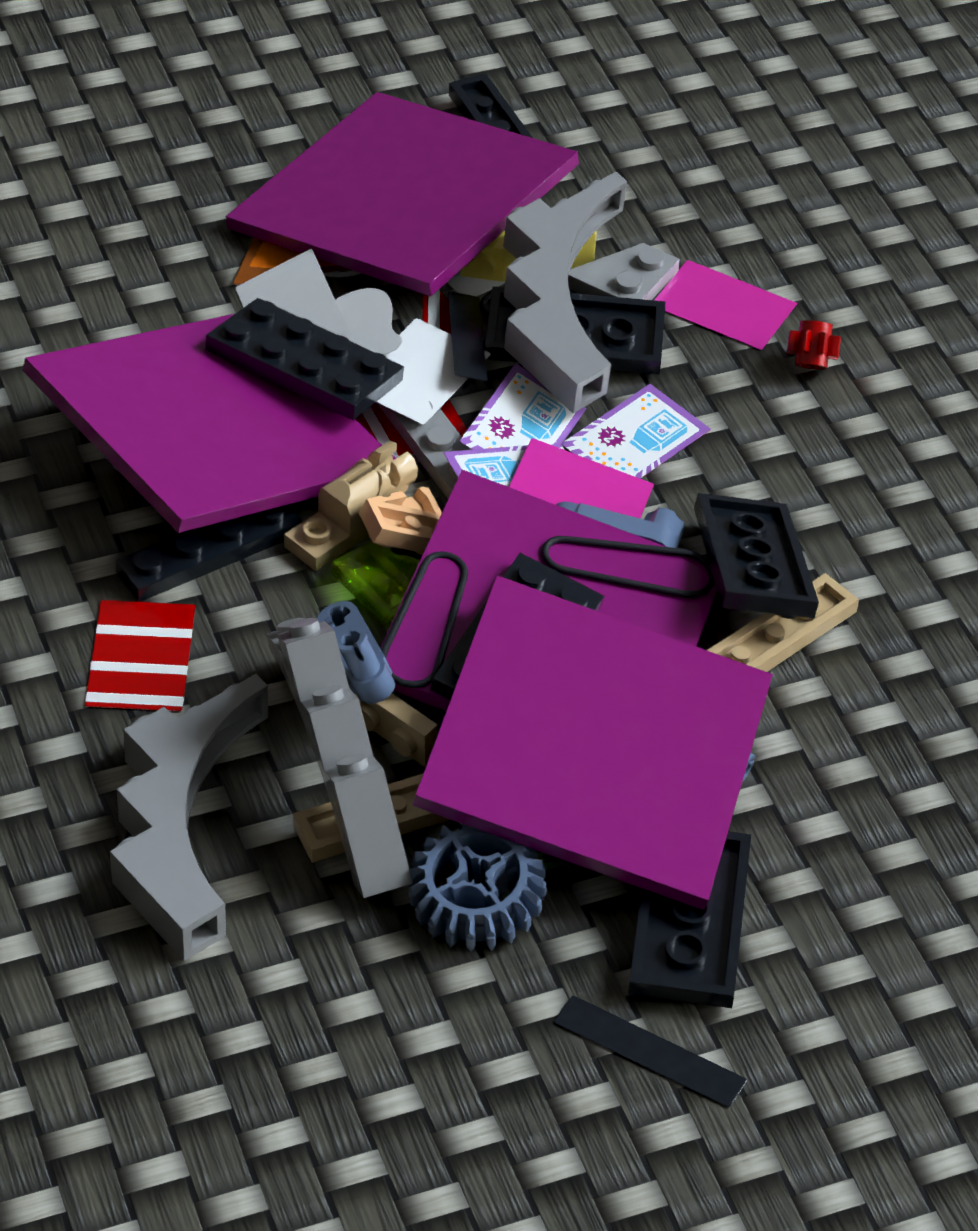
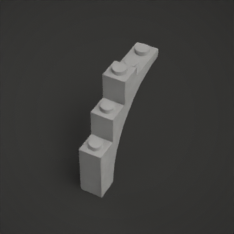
[503,171,627,414]
[266,618,413,898]
[110,674,268,961]

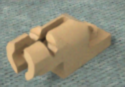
[284,441,418,571]

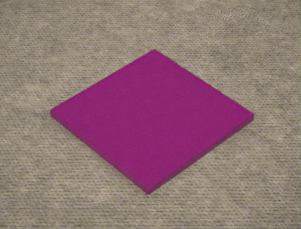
[225,92,579,296]
[22,313,396,533]
[380,469,717,711]
[412,575,773,910]

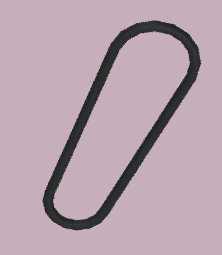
[541,536,715,598]
[381,551,468,688]

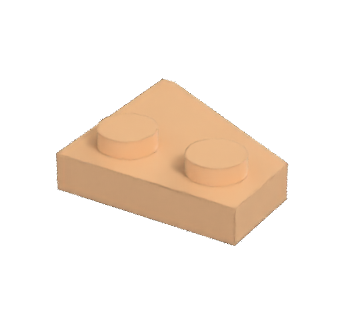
[358,487,442,555]

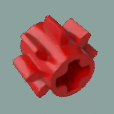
[786,320,841,370]

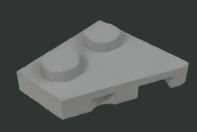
[568,243,680,300]

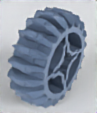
[408,823,547,952]

